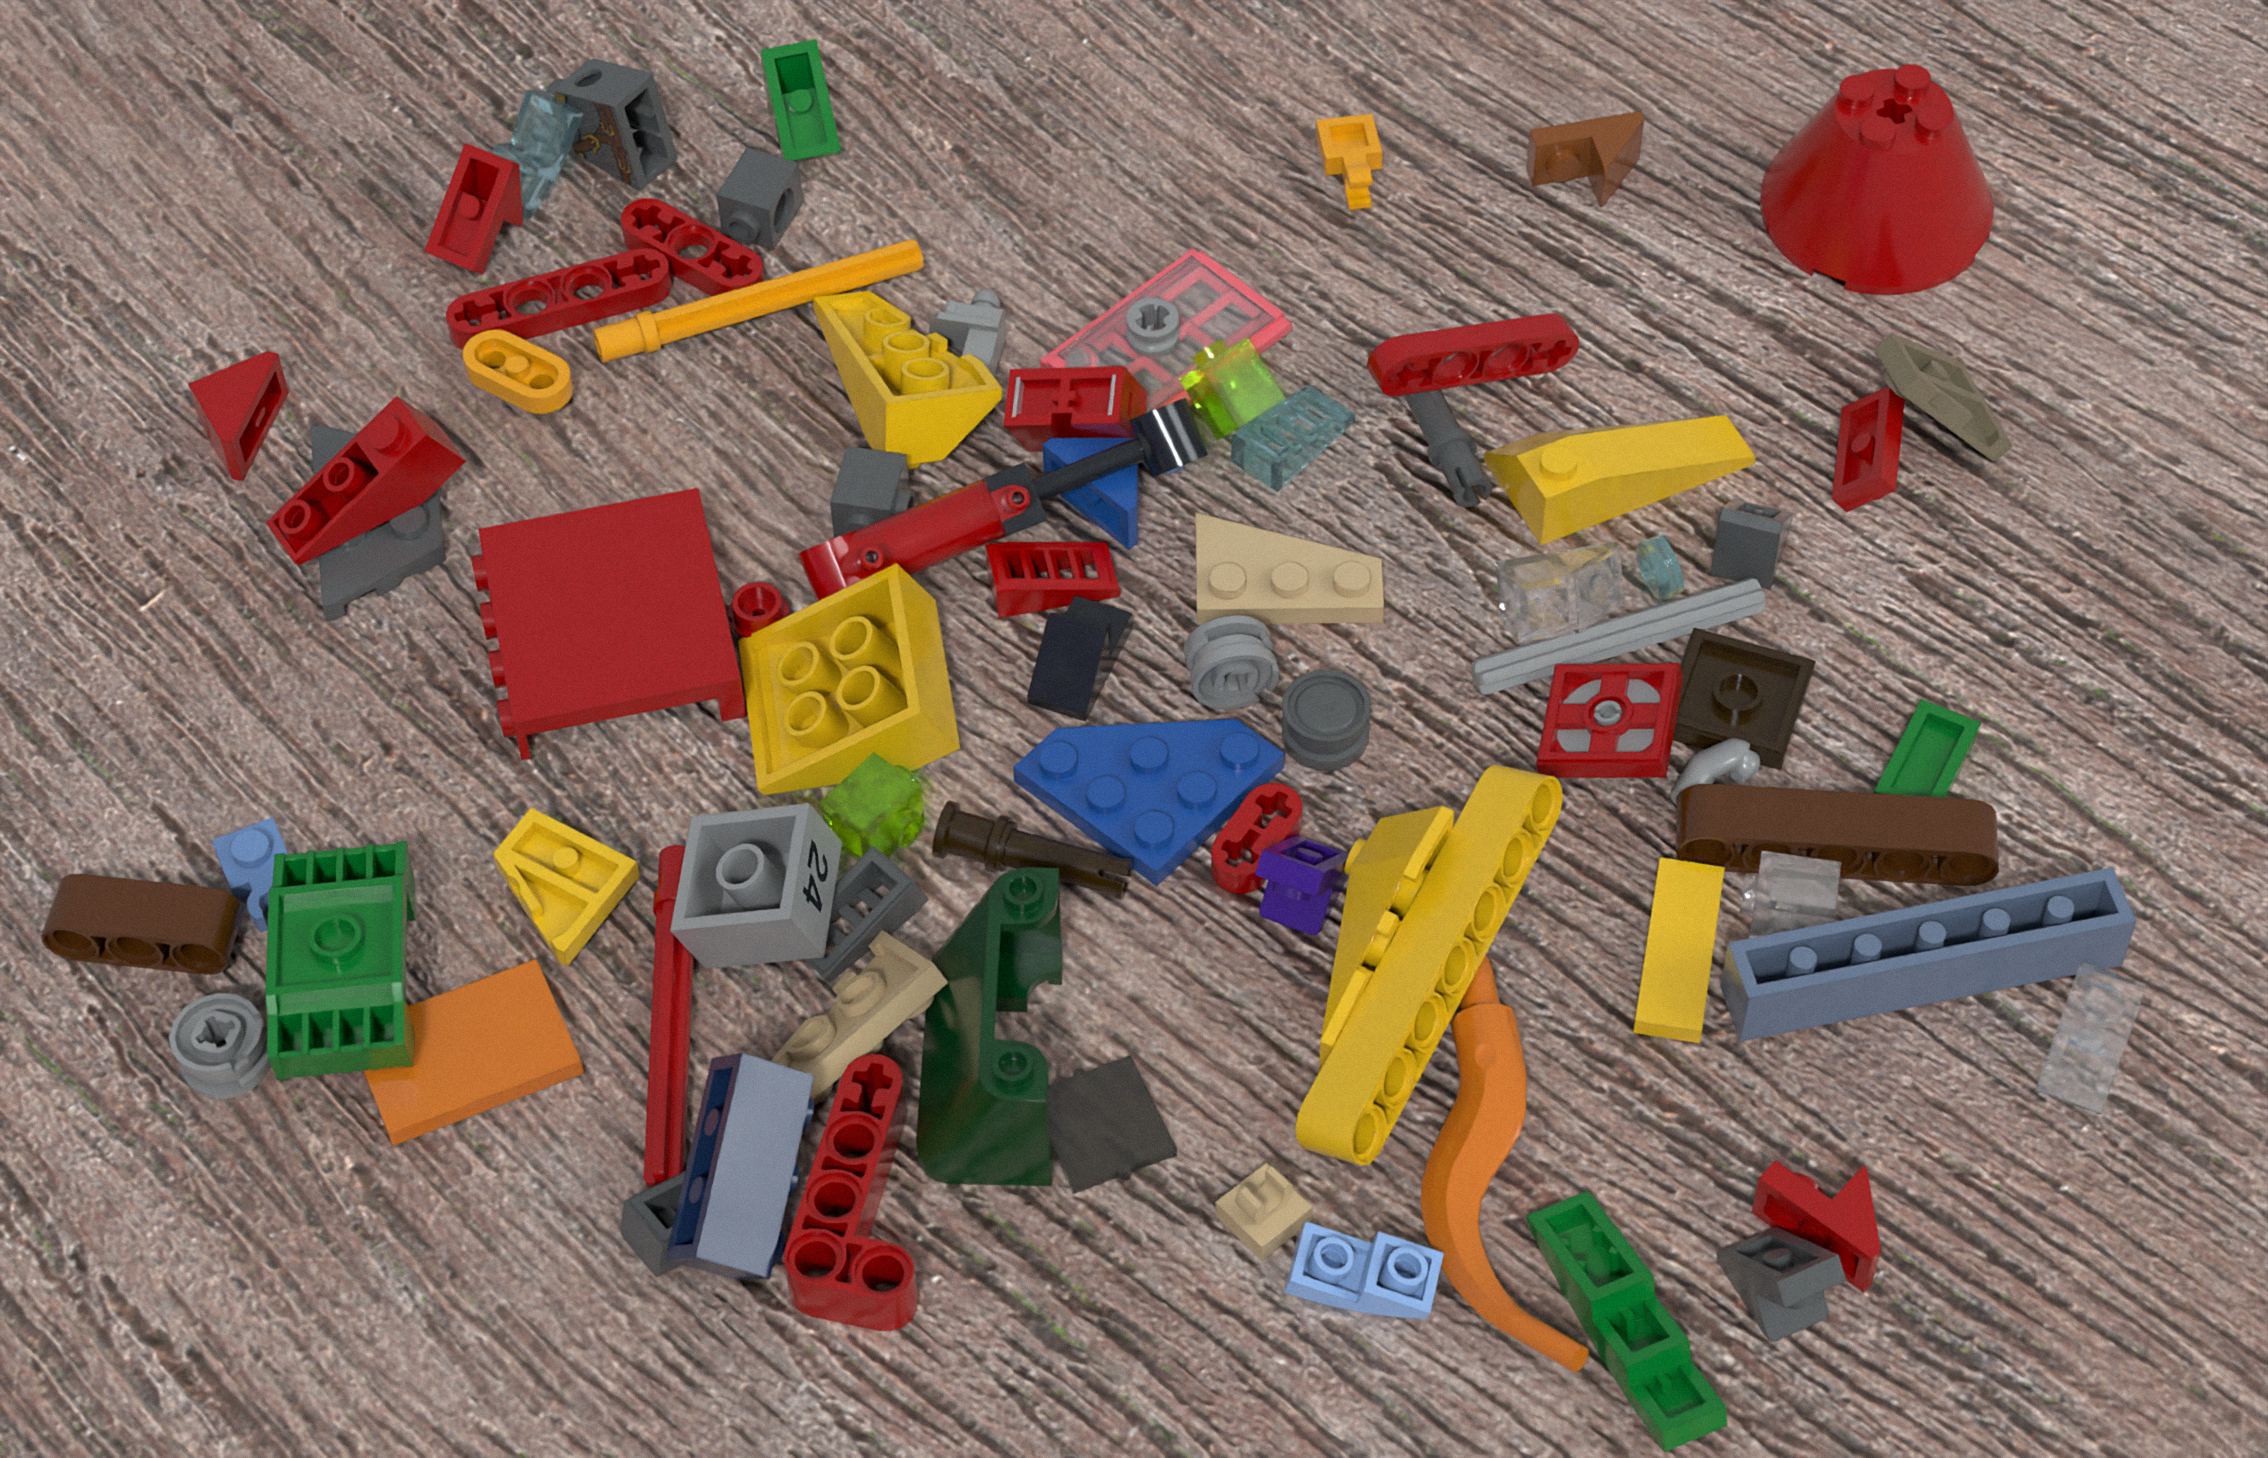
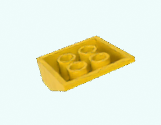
[738,563,960,796]

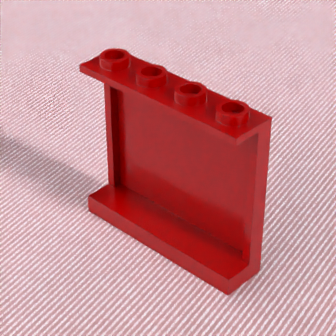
[471,488,747,760]

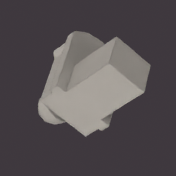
[929,289,1007,377]

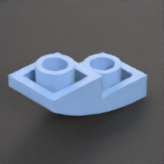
[1283,1221,1444,1319]

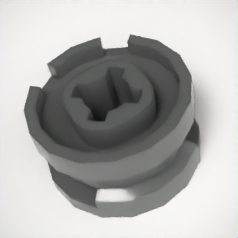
[1282,670,1371,771]

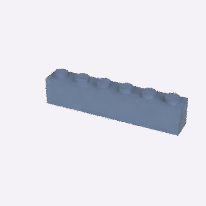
[1720,867,2137,1042]

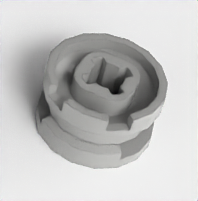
[1184,615,1279,710]
[169,993,271,1099]

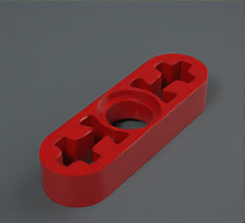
[621,198,765,297]

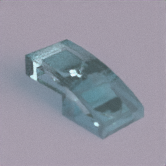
[493,89,583,221]

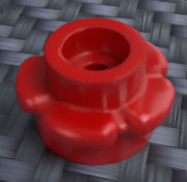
[728,582,790,638]

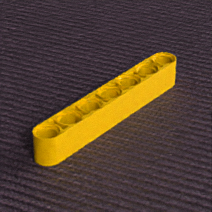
[1295,765,1563,1165]

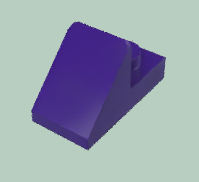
[1255,834,1349,935]

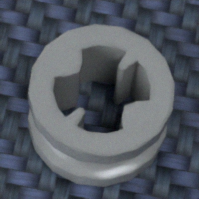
[1126,297,1179,357]

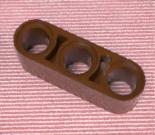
[41,874,244,975]

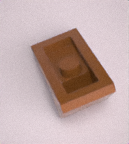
[1526,111,1644,207]

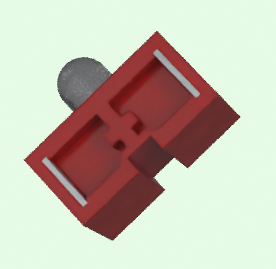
[1003,343,1148,452]

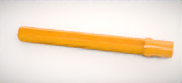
[592,239,924,363]

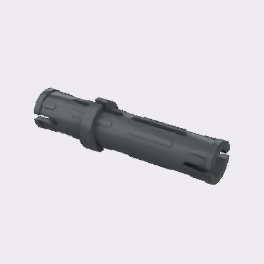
[1404,389,1492,507]

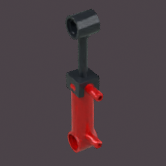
[797,398,1209,602]

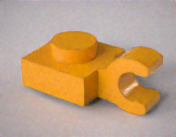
[1316,114,1382,210]

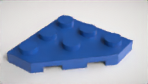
[1013,719,1285,886]

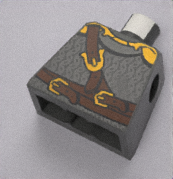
[545,59,678,191]

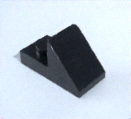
[1027,596,1133,722]

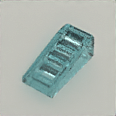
[1231,385,1355,492]

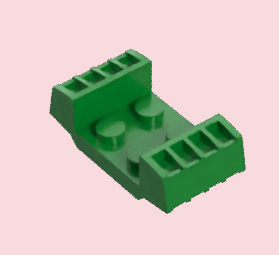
[265,841,416,1080]

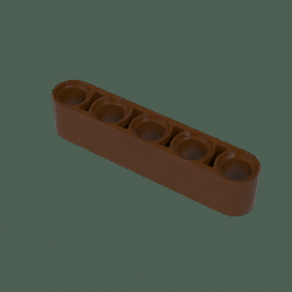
[1676,784,1999,886]

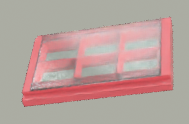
[1040,248,1292,413]

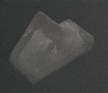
[2035,962,2148,1115]

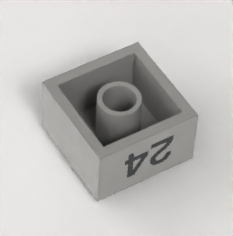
[670,803,842,969]

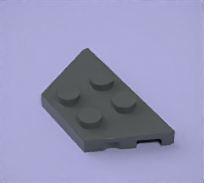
[310,425,446,622]

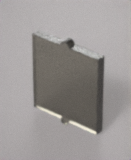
[1048,1055,1177,1194]

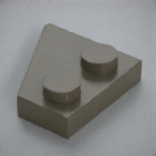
[1874,333,2013,462]

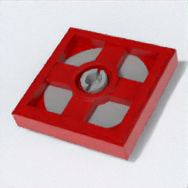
[1536,663,1683,778]

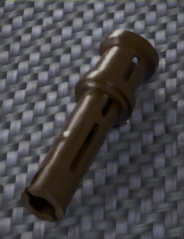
[932,800,1133,900]

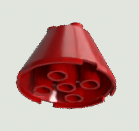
[1760,64,1994,295]

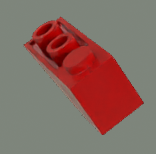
[266,396,466,565]

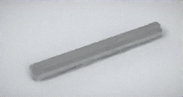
[1471,577,1766,695]

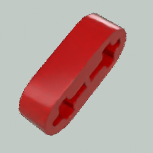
[1211,783,1302,894]

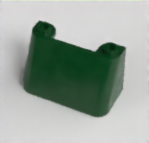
[916,868,1063,1186]

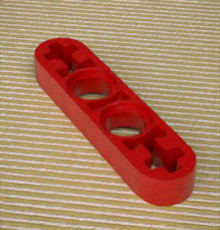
[446,248,672,351]
[1367,313,1580,396]

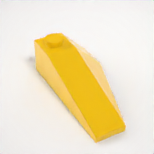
[813,291,1002,470]
[1484,415,1756,545]
[1319,806,1454,1072]

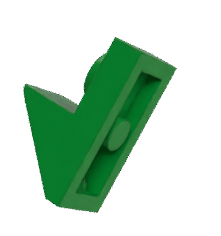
[760,39,841,163]

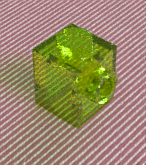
[1179,337,1286,441]
[821,752,925,861]

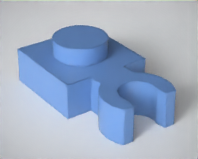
[211,817,288,933]

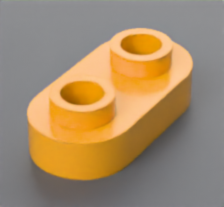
[463,330,573,414]

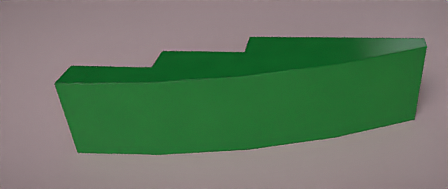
[1526,1191,1727,1453]

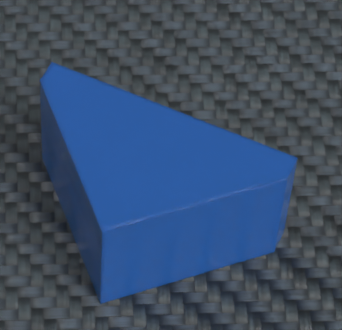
[1042,438,1138,550]

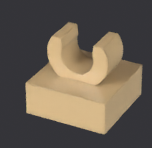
[1215,1162,1313,1261]

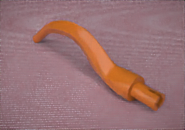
[1420,956,1589,1372]

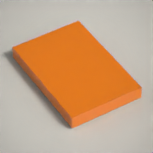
[363,959,584,1146]

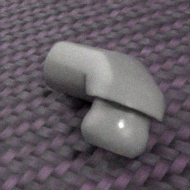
[1670,737,1760,805]

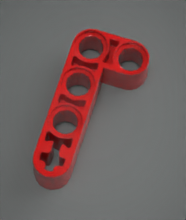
[784,1054,918,1331]

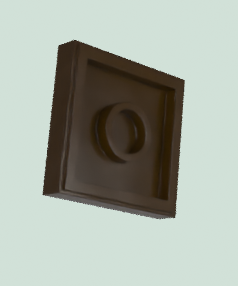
[1673,628,1816,770]

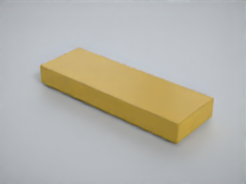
[1633,857,1725,1044]

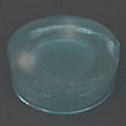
[1636,535,1684,601]

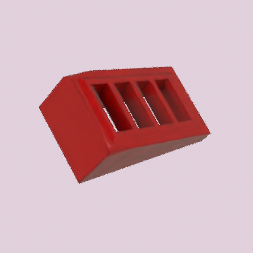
[985,542,1120,618]

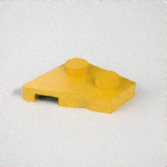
[493,808,640,967]

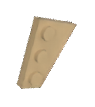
[1195,513,1384,625]
[771,930,948,1106]

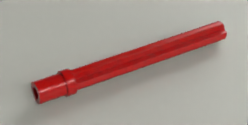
[643,845,694,1188]

